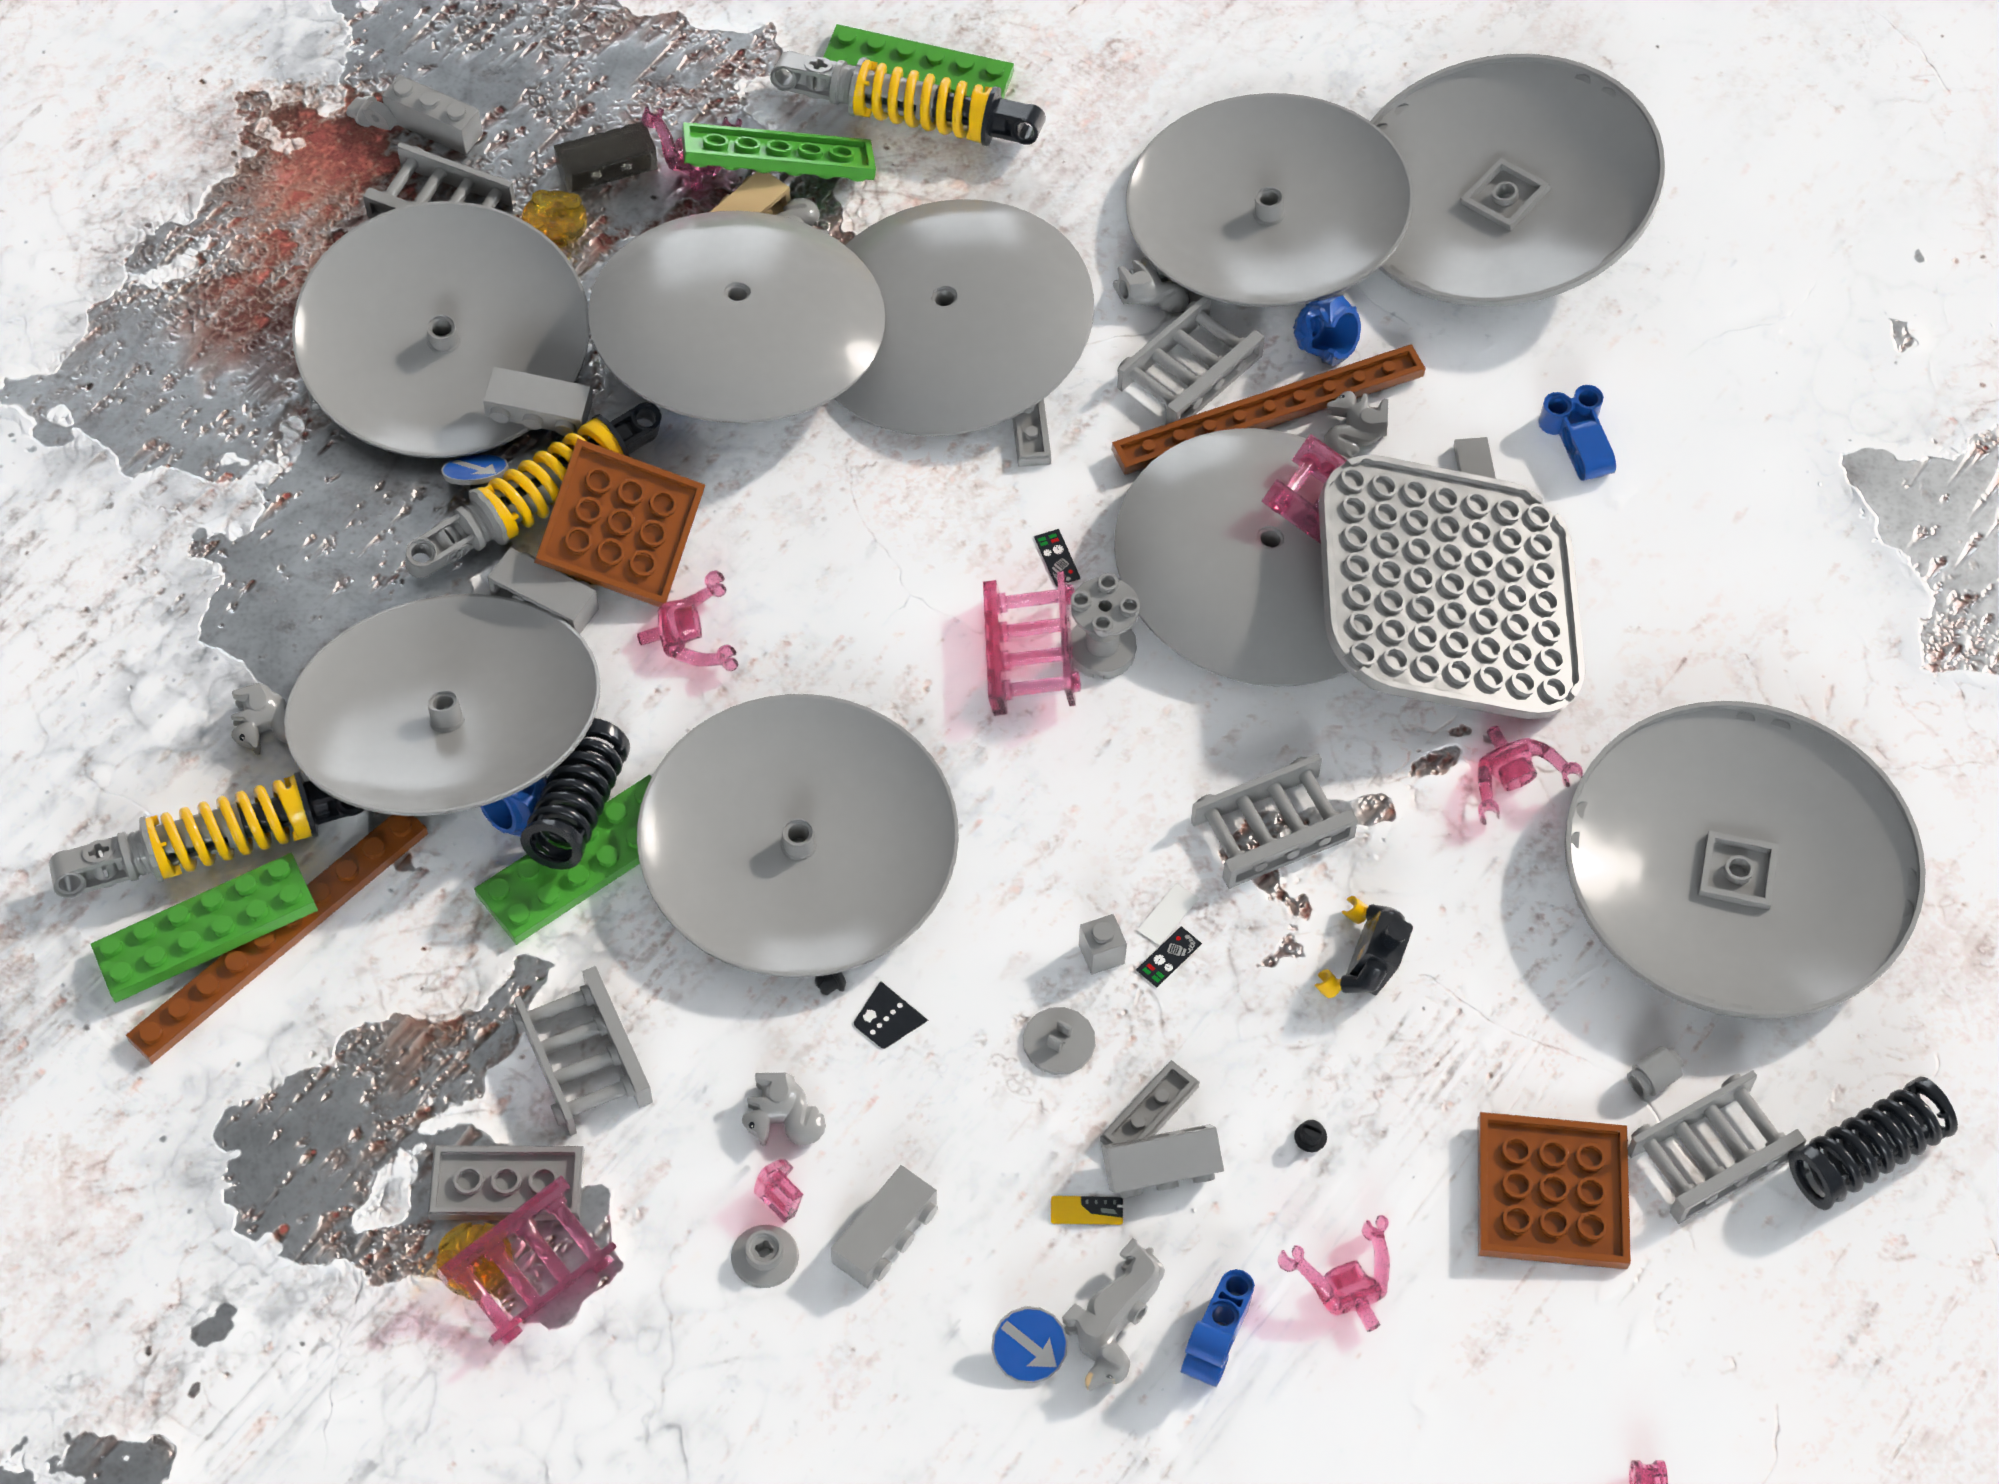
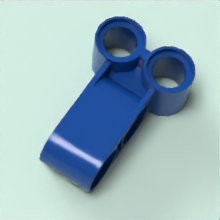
[1538,384,1616,481]
[1180,1269,1255,1387]

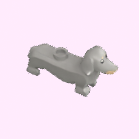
[1062,1238,1165,1391]

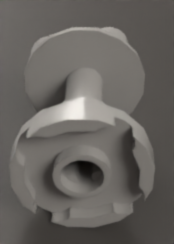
[1068,573,1140,679]

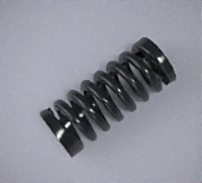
[520,718,631,870]
[1788,1076,1958,1210]

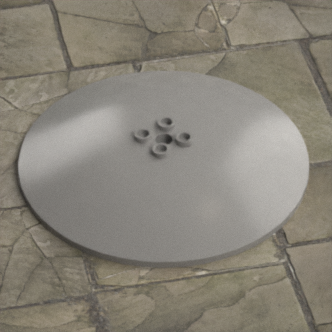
[1370,54,1665,306]
[1565,701,1926,1019]

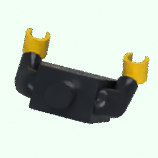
[1314,896,1413,998]

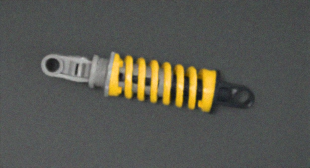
[770,51,1046,146]
[405,402,662,578]
[49,772,364,898]

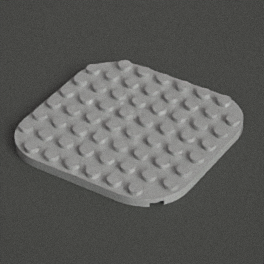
[1319,455,1585,719]

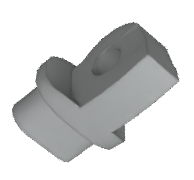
[346,95,397,130]

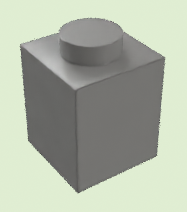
[1078,914,1127,975]

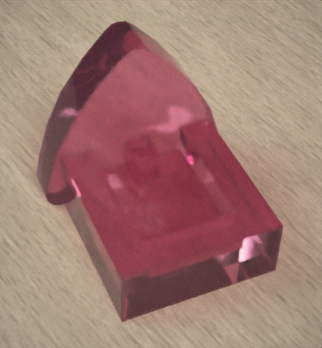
[754,1159,804,1223]

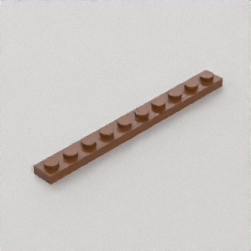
[1111,344,1426,475]
[126,815,428,1064]

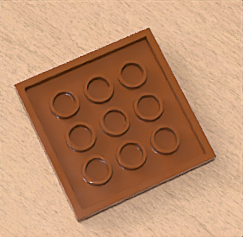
[534,438,705,608]
[1477,1112,1631,1269]

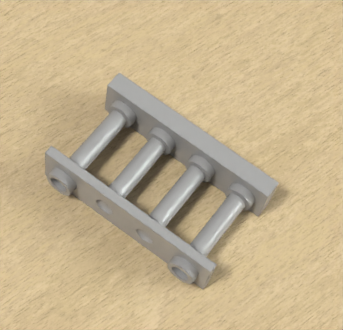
[363,142,516,218]
[1117,296,1265,424]
[1191,753,1358,889]
[511,966,653,1136]
[1628,1070,1807,1224]

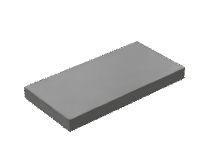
[428,1145,584,1221]

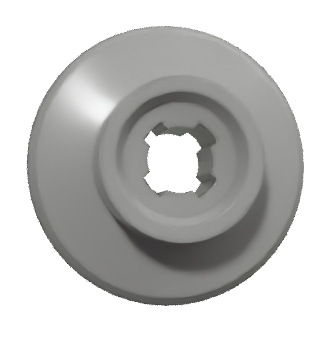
[731,1225,799,1288]

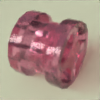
[1629,1460,1668,1484]

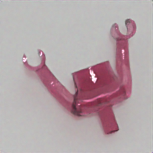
[641,106,743,191]
[637,570,738,671]
[1477,725,1583,825]
[1277,1215,1390,1332]

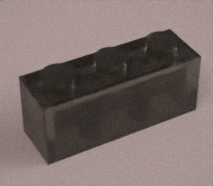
[554,121,658,194]

